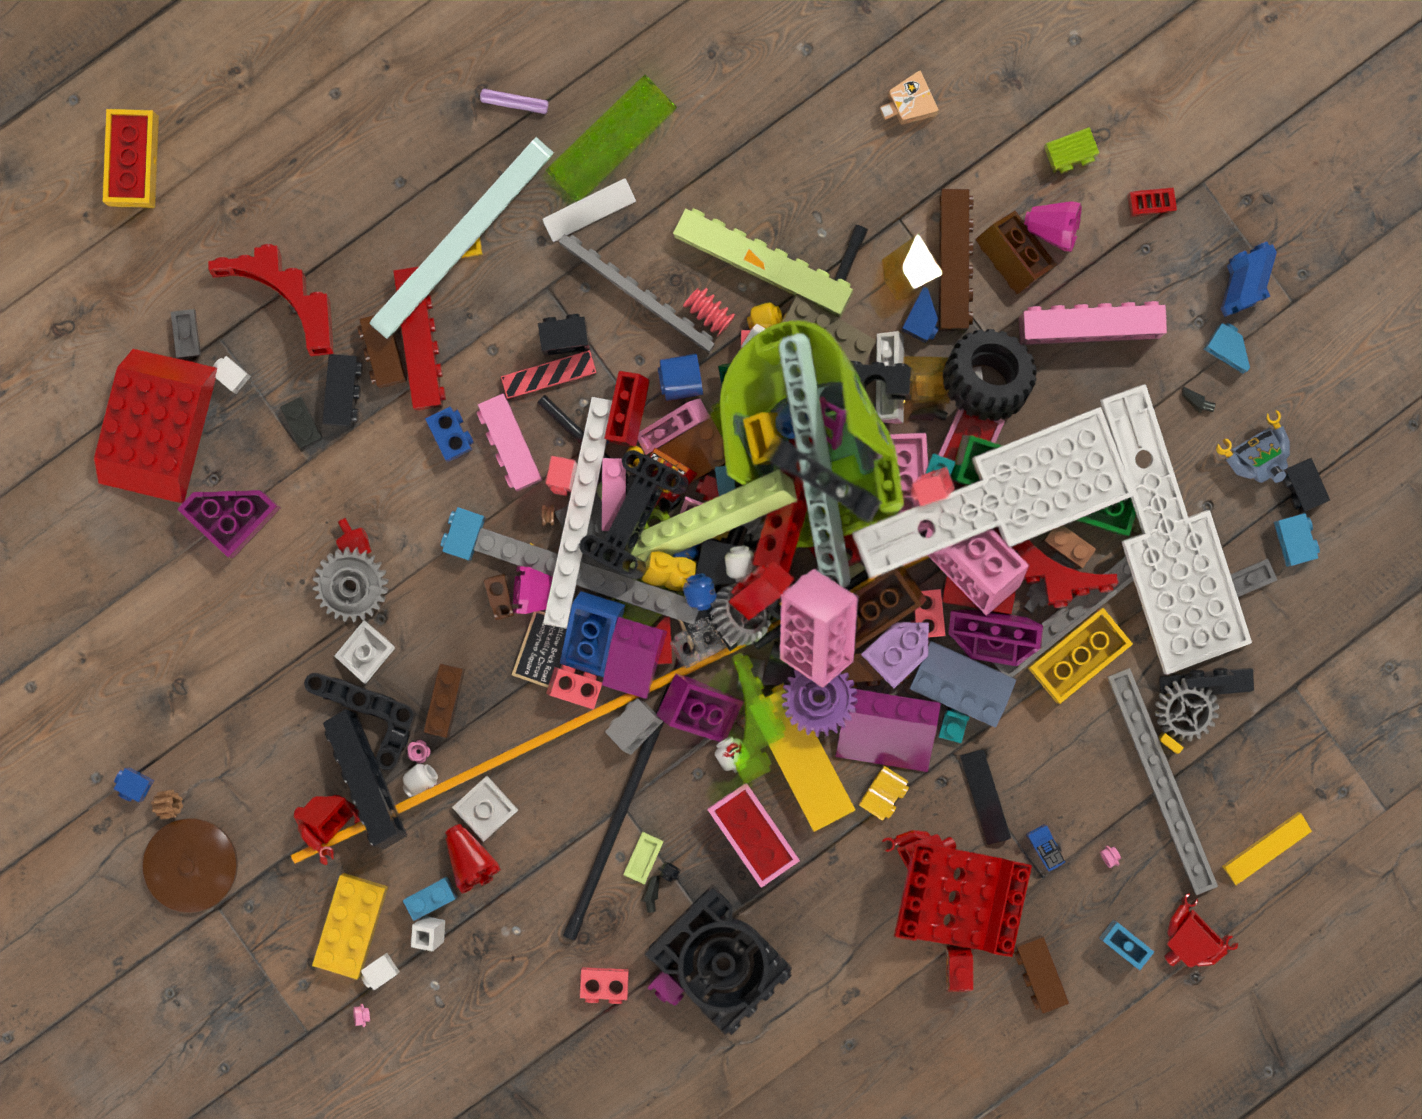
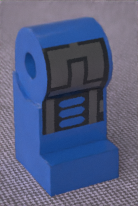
[1026,824,1065,872]

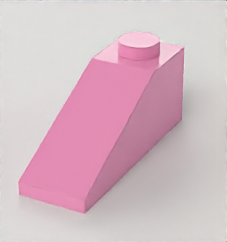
[638,398,711,455]
[602,458,626,531]

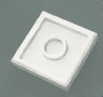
[452,776,518,842]

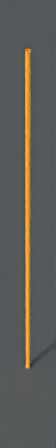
[291,555,929,864]

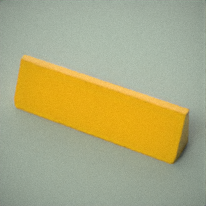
[1222,812,1312,885]

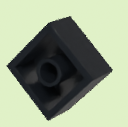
[538,314,590,356]

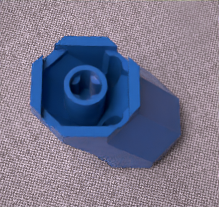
[1221,241,1277,317]

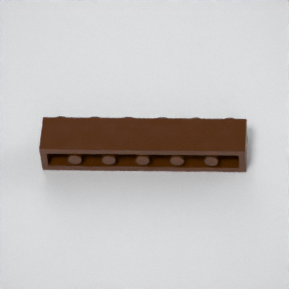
[939,189,974,331]

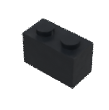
[1282,458,1330,513]

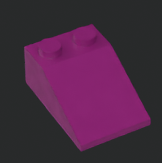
[602,617,667,699]
[657,673,744,742]

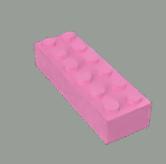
[1019,301,1167,345]

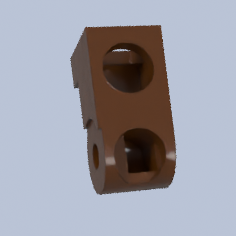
[484,573,514,621]

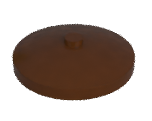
[143,818,238,913]

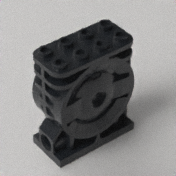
[645,884,792,1035]

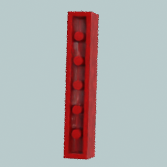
[393,267,446,410]

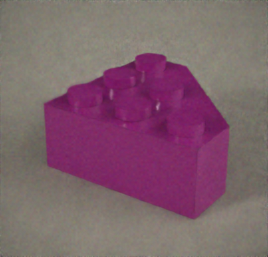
[177,490,281,559]

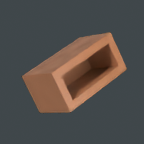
[1042,525,1096,569]

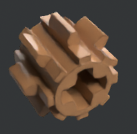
[151,790,183,819]

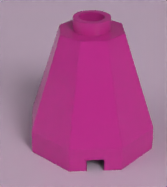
[1024,201,1082,252]
[513,566,553,614]

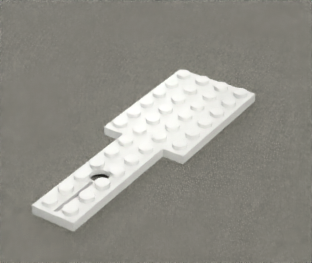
[1100,384,1252,675]
[853,407,1134,578]

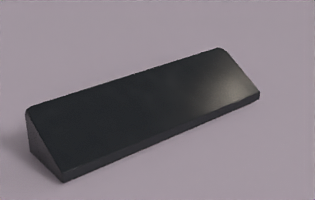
[960,749,1011,845]

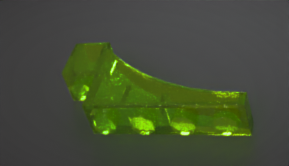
[731,653,786,784]

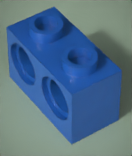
[425,406,474,462]

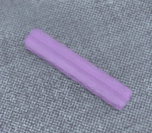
[480,89,549,114]

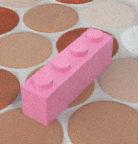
[476,393,542,491]

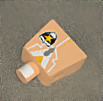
[879,70,939,124]

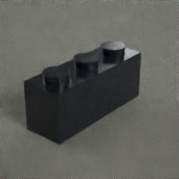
[323,354,363,428]

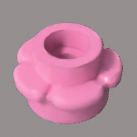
[407,740,430,763]
[1100,846,1121,868]
[353,1004,370,1027]

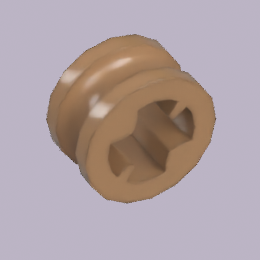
[542,505,555,526]

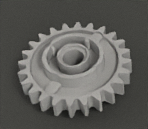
[313,547,389,622]

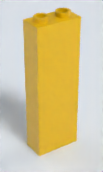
[748,683,855,832]

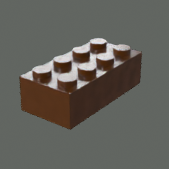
[852,565,927,650]

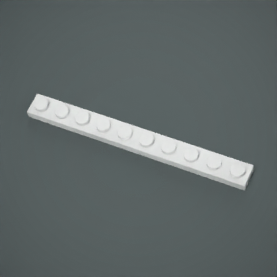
[543,397,612,629]

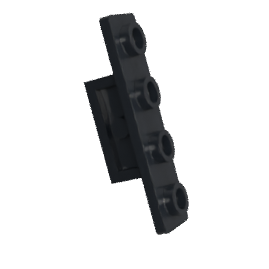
[1159,668,1254,697]

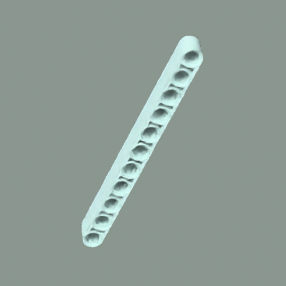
[369,137,554,339]
[780,333,850,588]

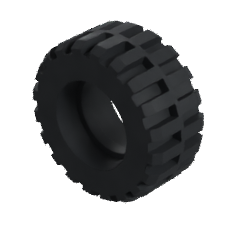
[942,329,1037,421]

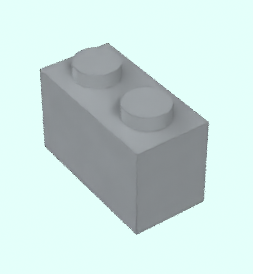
[605,698,663,755]

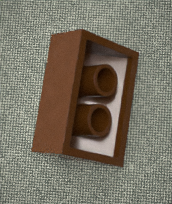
[975,211,1057,295]

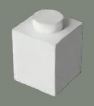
[213,356,251,394]
[411,916,445,951]
[361,953,400,990]

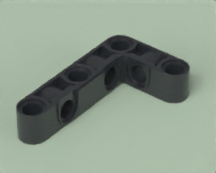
[304,673,416,770]

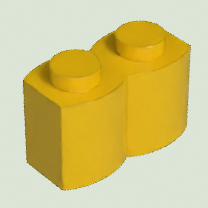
[642,552,696,592]
[859,765,909,821]

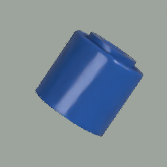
[658,354,703,401]

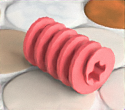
[683,288,735,337]

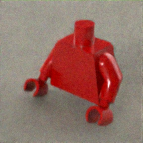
[294,795,361,865]
[882,830,956,869]
[1164,893,1238,967]

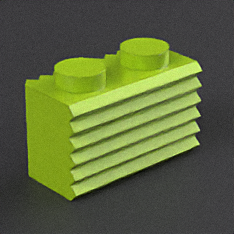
[1044,127,1099,174]

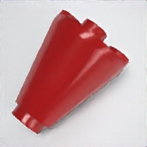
[445,824,501,894]

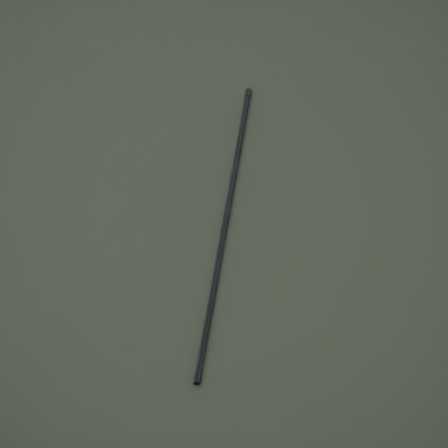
[563,225,868,941]

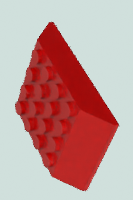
[94,349,218,503]

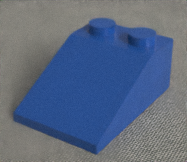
[560,592,625,677]

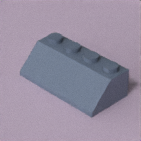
[910,641,1016,728]

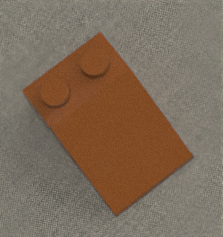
[650,418,726,485]

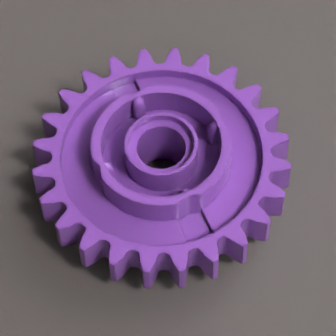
[782,670,858,737]

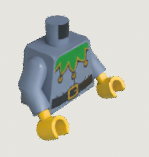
[1216,410,1290,483]

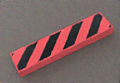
[501,350,597,399]

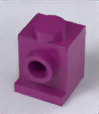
[647,971,684,1006]

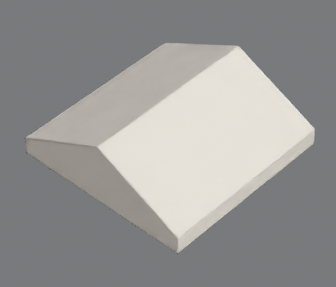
[335,621,395,684]

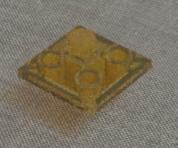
[882,234,943,301]
[904,356,950,404]

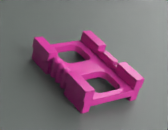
[819,397,847,450]

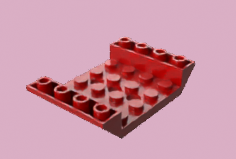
[894,842,1032,957]

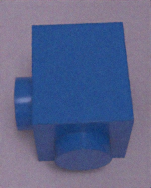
[114,767,154,802]

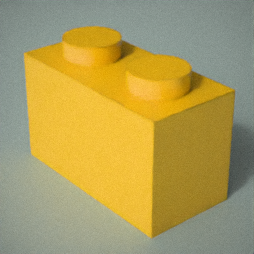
[743,412,784,465]

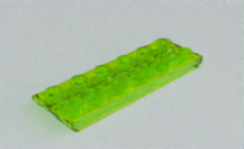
[545,74,677,202]

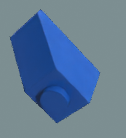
[901,287,939,343]

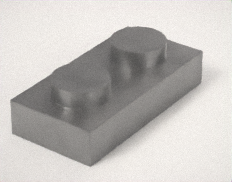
[171,309,201,359]
[1230,559,1277,597]

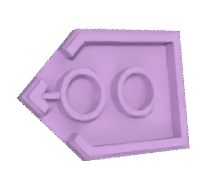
[861,622,929,688]

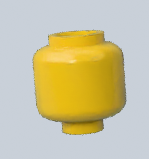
[747,302,783,330]

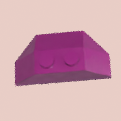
[949,610,1044,666]

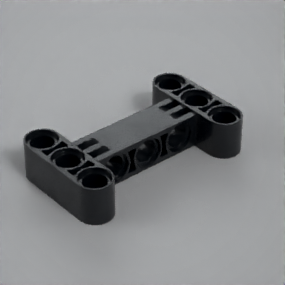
[764,435,882,522]
[579,450,689,579]

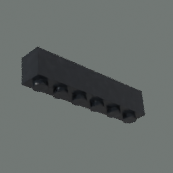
[323,709,408,849]

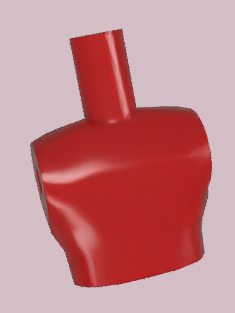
[336,518,372,554]

